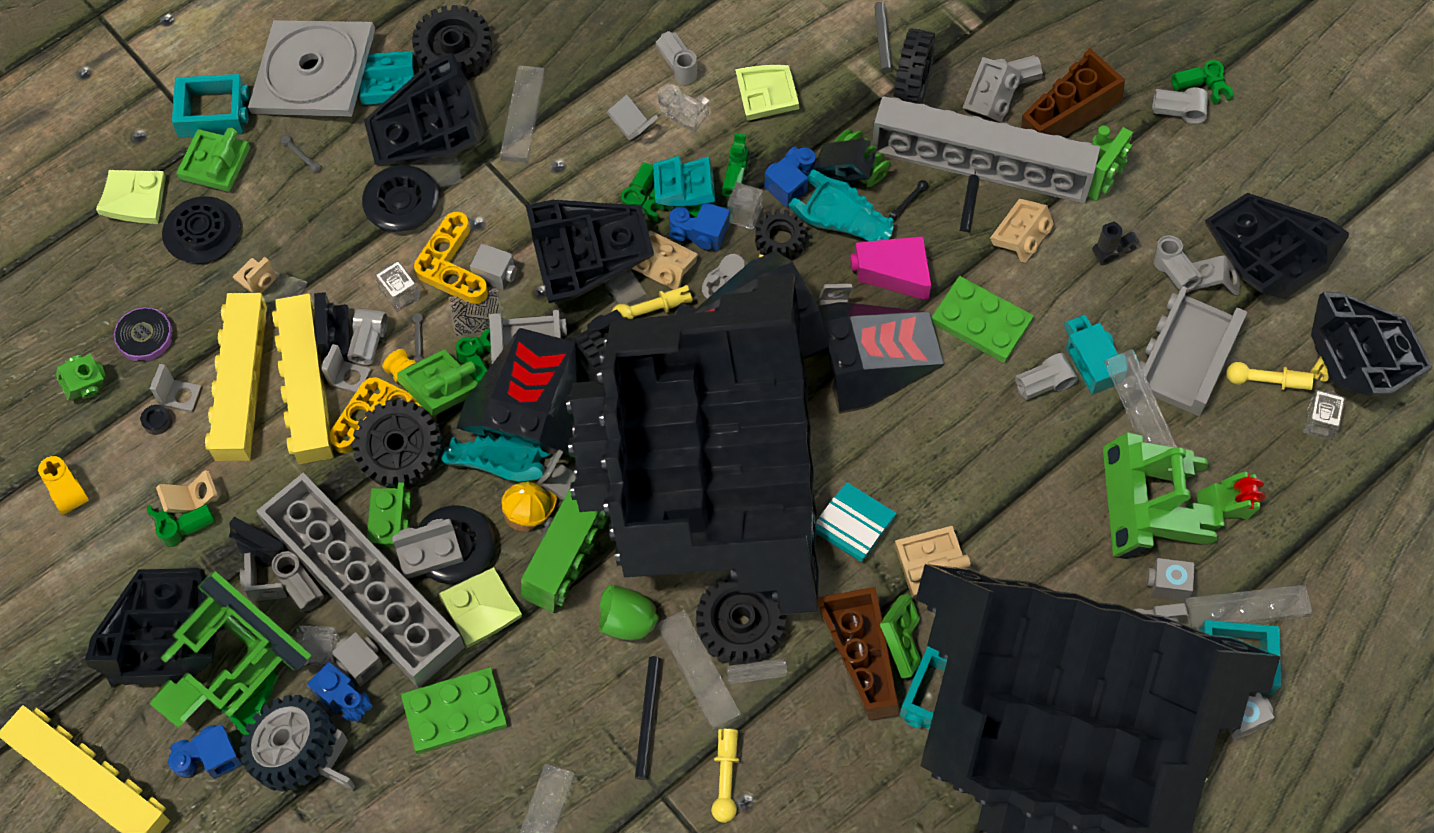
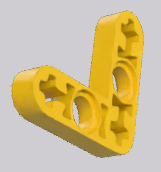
[414,211,489,304]
[329,377,437,454]

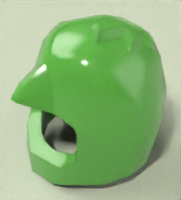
[598,585,659,640]

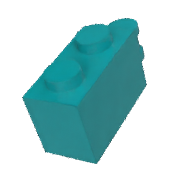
[1064,314,1128,395]

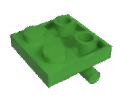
[1087,126,1133,201]
[176,128,250,192]
[397,349,478,417]

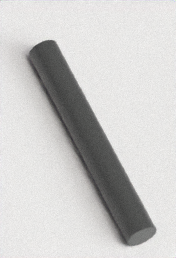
[874,2,892,73]

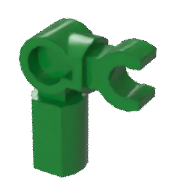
[1171,60,1233,105]
[722,133,749,199]
[621,162,665,222]
[456,328,491,383]
[147,504,216,547]

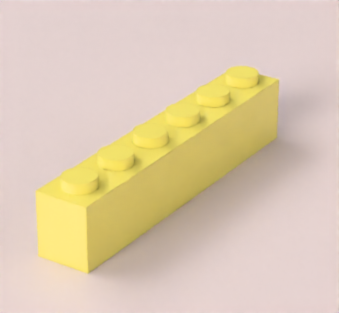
[205,293,267,461]
[272,294,334,464]
[0,705,170,833]

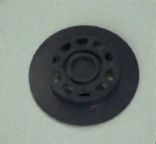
[362,165,439,232]
[162,196,240,264]
[416,505,495,584]

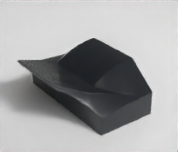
[229,517,288,567]

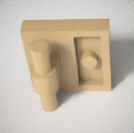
[894,526,970,599]

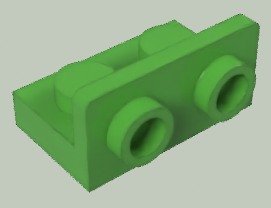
[367,482,413,548]

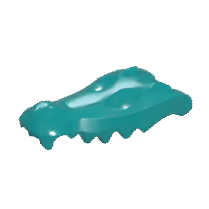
[788,170,893,242]
[441,433,551,482]

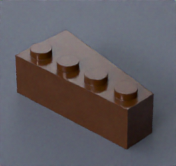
[1021,48,1125,137]
[818,587,900,720]

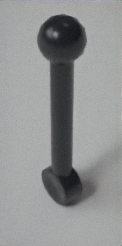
[888,180,928,222]

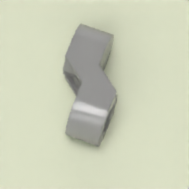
[702,254,748,299]

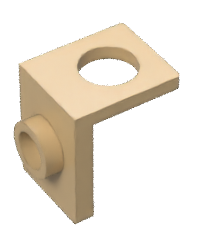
[233,257,277,293]
[156,471,217,514]

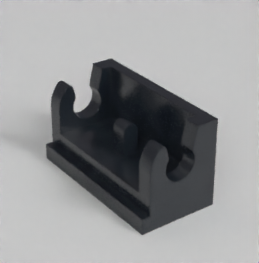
[813,138,875,182]

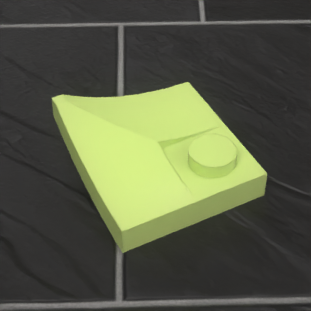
[735,65,800,121]
[96,170,166,224]
[439,567,522,649]

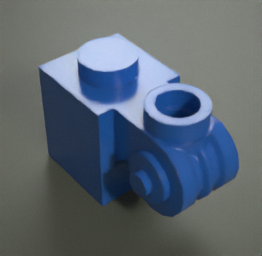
[765,147,816,208]
[669,203,730,251]
[307,661,373,723]
[168,724,243,779]

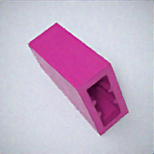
[850,236,931,300]

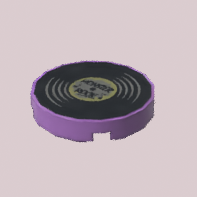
[114,307,173,361]

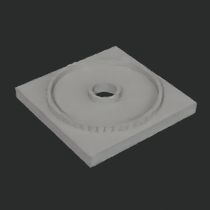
[248,20,376,117]

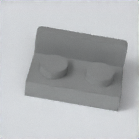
[963,57,1021,122]
[392,519,464,579]

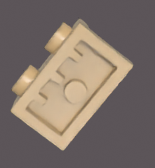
[990,198,1054,263]
[631,230,698,290]

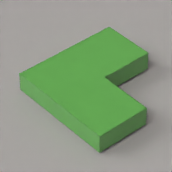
[880,594,921,678]

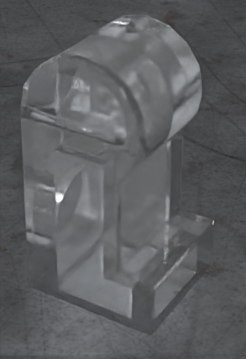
[658,84,710,132]

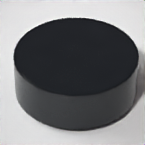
[140,404,172,435]

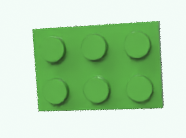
[931,276,1034,364]
[401,667,508,755]

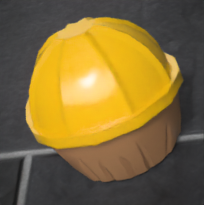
[501,480,557,532]

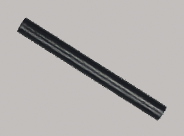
[959,170,980,233]
[635,656,661,780]

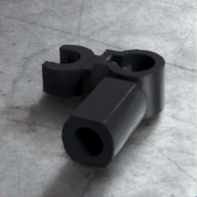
[1092,221,1139,265]

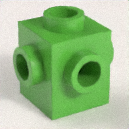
[56,354,105,402]

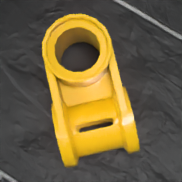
[38,456,89,516]

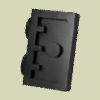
[314,292,350,360]

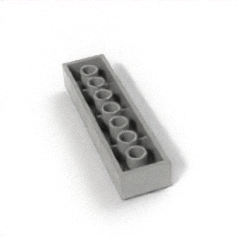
[872,96,1100,204]
[256,473,465,688]

